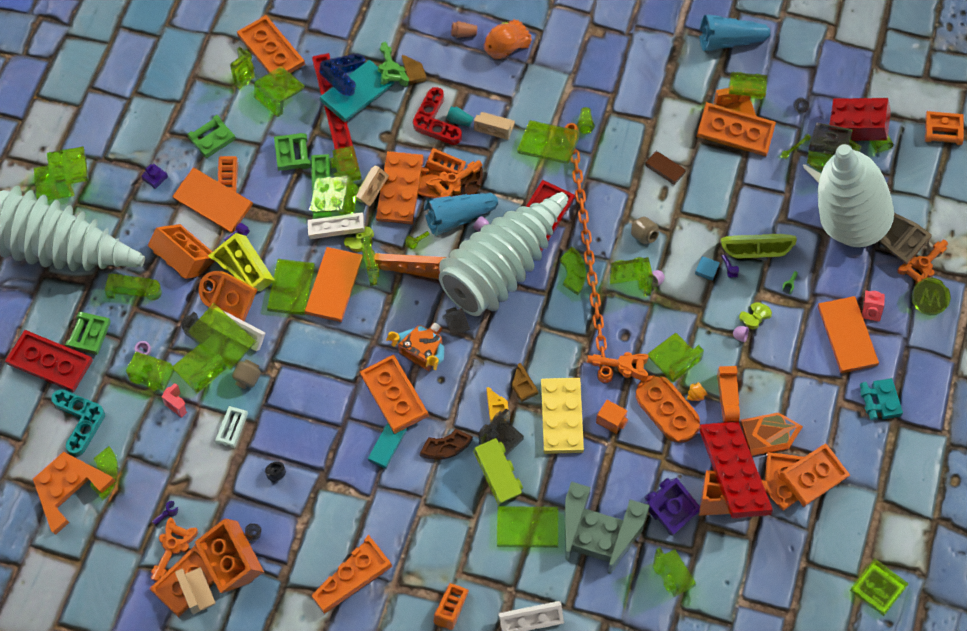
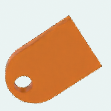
[199,271,258,321]

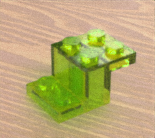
[34,146,89,201]

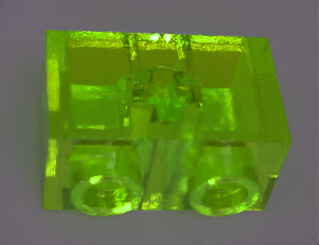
[126,351,174,391]

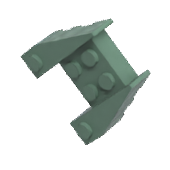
[564,481,649,574]

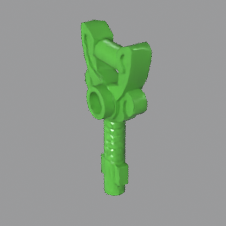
[378,42,409,86]

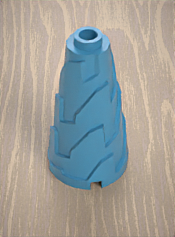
[699,15,771,51]
[424,193,498,236]

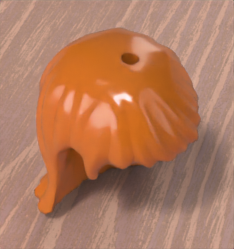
[484,19,532,59]

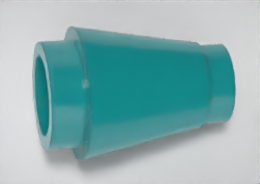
[446,106,474,127]

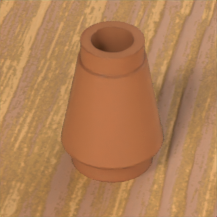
[451,21,477,38]

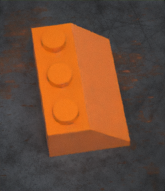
[147,224,215,279]
[195,518,264,593]

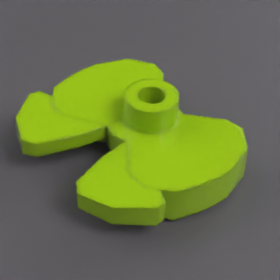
[344,226,374,252]
[739,302,772,329]

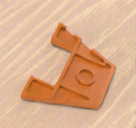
[33,452,115,535]

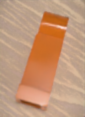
[717,366,740,422]

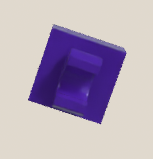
[141,164,168,189]

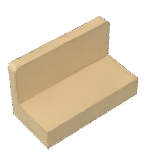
[474,112,515,140]
[354,165,389,207]
[175,568,216,614]

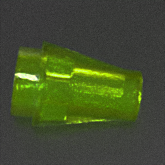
[577,107,595,134]

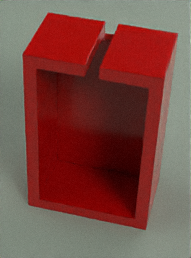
[829,98,891,141]

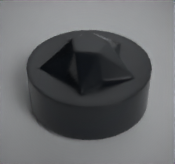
[265,462,286,481]

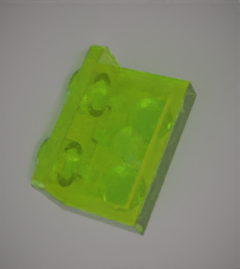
[230,46,255,89]
[330,146,362,189]

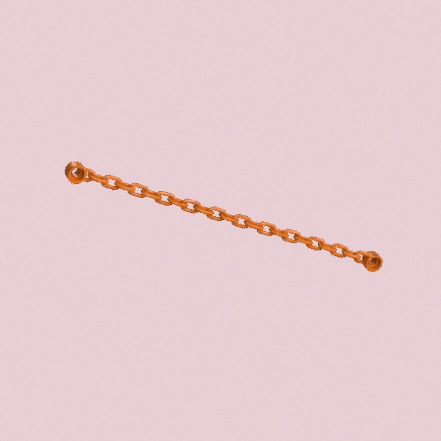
[564,123,613,383]

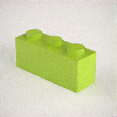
[473,438,523,505]

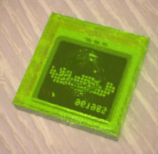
[850,558,909,616]

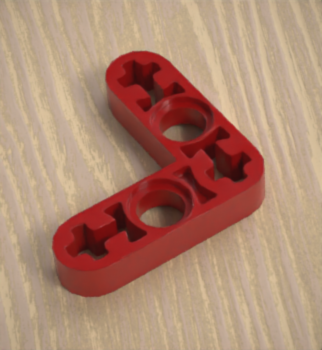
[413,87,462,145]

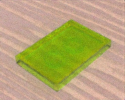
[517,120,581,165]
[267,259,315,316]
[188,303,257,370]
[497,506,558,548]

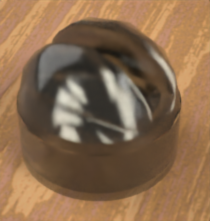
[793,97,809,113]
[245,523,262,542]

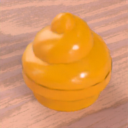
[687,382,708,401]

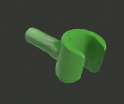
[782,271,798,294]

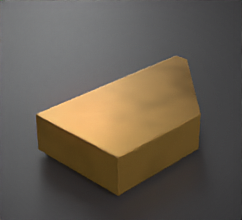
[401,55,427,85]
[512,363,538,403]

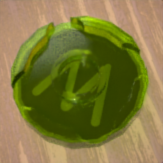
[911,277,951,315]

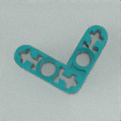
[51,389,105,457]

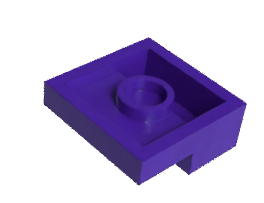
[644,477,700,535]

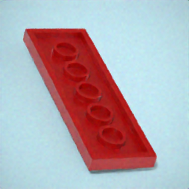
[699,422,773,518]

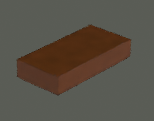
[645,150,686,185]

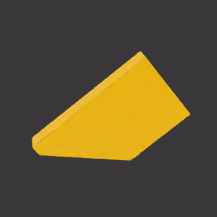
[486,387,510,423]

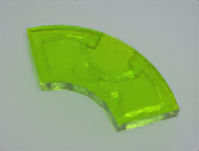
[560,246,586,295]
[89,446,119,500]

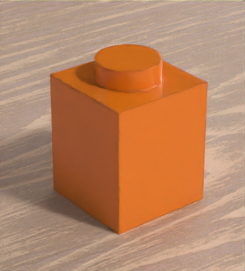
[596,400,629,434]

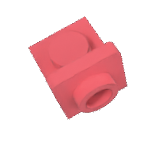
[162,383,187,418]

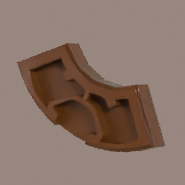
[453,167,483,196]
[420,429,473,460]

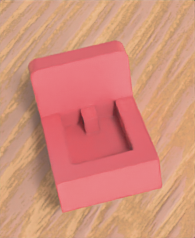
[862,291,885,321]

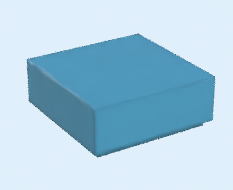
[695,256,720,281]

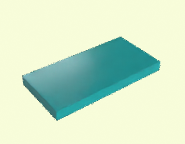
[319,60,395,122]

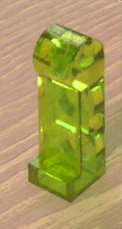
[105,273,162,300]

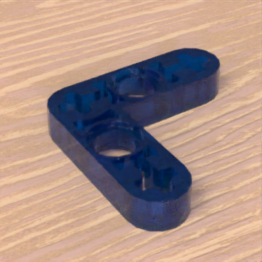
[319,54,365,96]

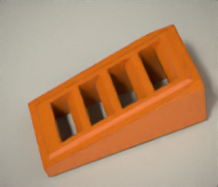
[425,148,466,174]
[218,156,239,192]
[434,583,469,630]

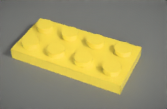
[541,378,584,454]

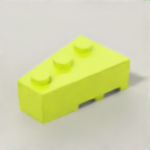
[208,233,275,292]

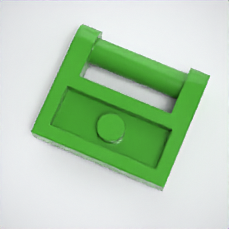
[187,115,236,159]
[274,133,311,171]
[65,312,111,355]

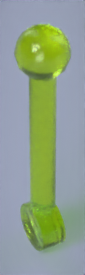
[781,134,811,159]

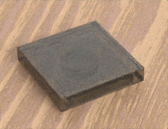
[809,123,853,155]

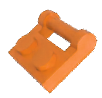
[925,111,964,145]

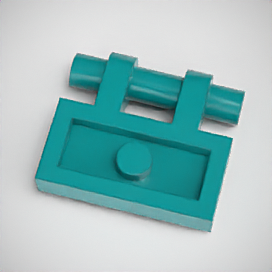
[860,378,903,420]

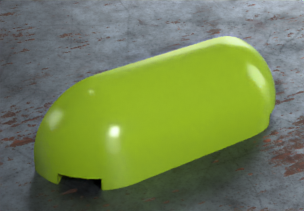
[721,234,797,258]

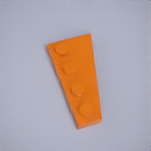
[374,253,446,279]
[312,535,392,614]

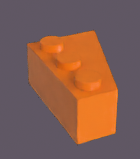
[699,470,767,516]

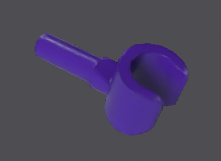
[224,223,250,241]
[722,255,739,278]
[152,501,178,525]

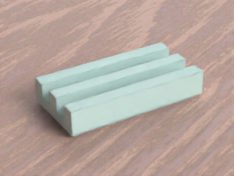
[215,406,248,448]

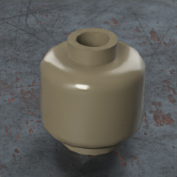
[631,217,659,244]
[232,359,261,389]

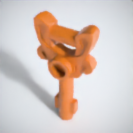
[426,160,483,197]
[897,239,948,285]
[587,352,649,381]
[151,517,198,582]

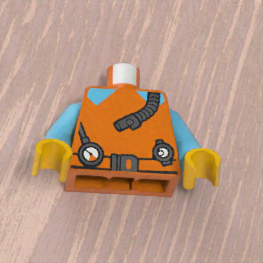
[386,323,445,371]

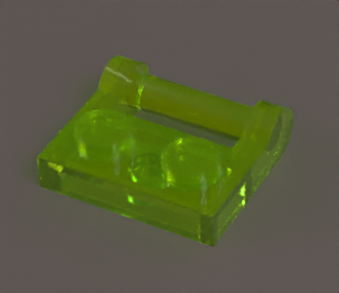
[361,236,380,286]

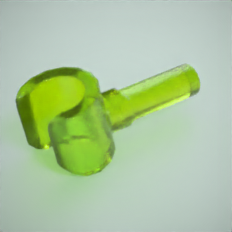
[405,231,430,249]

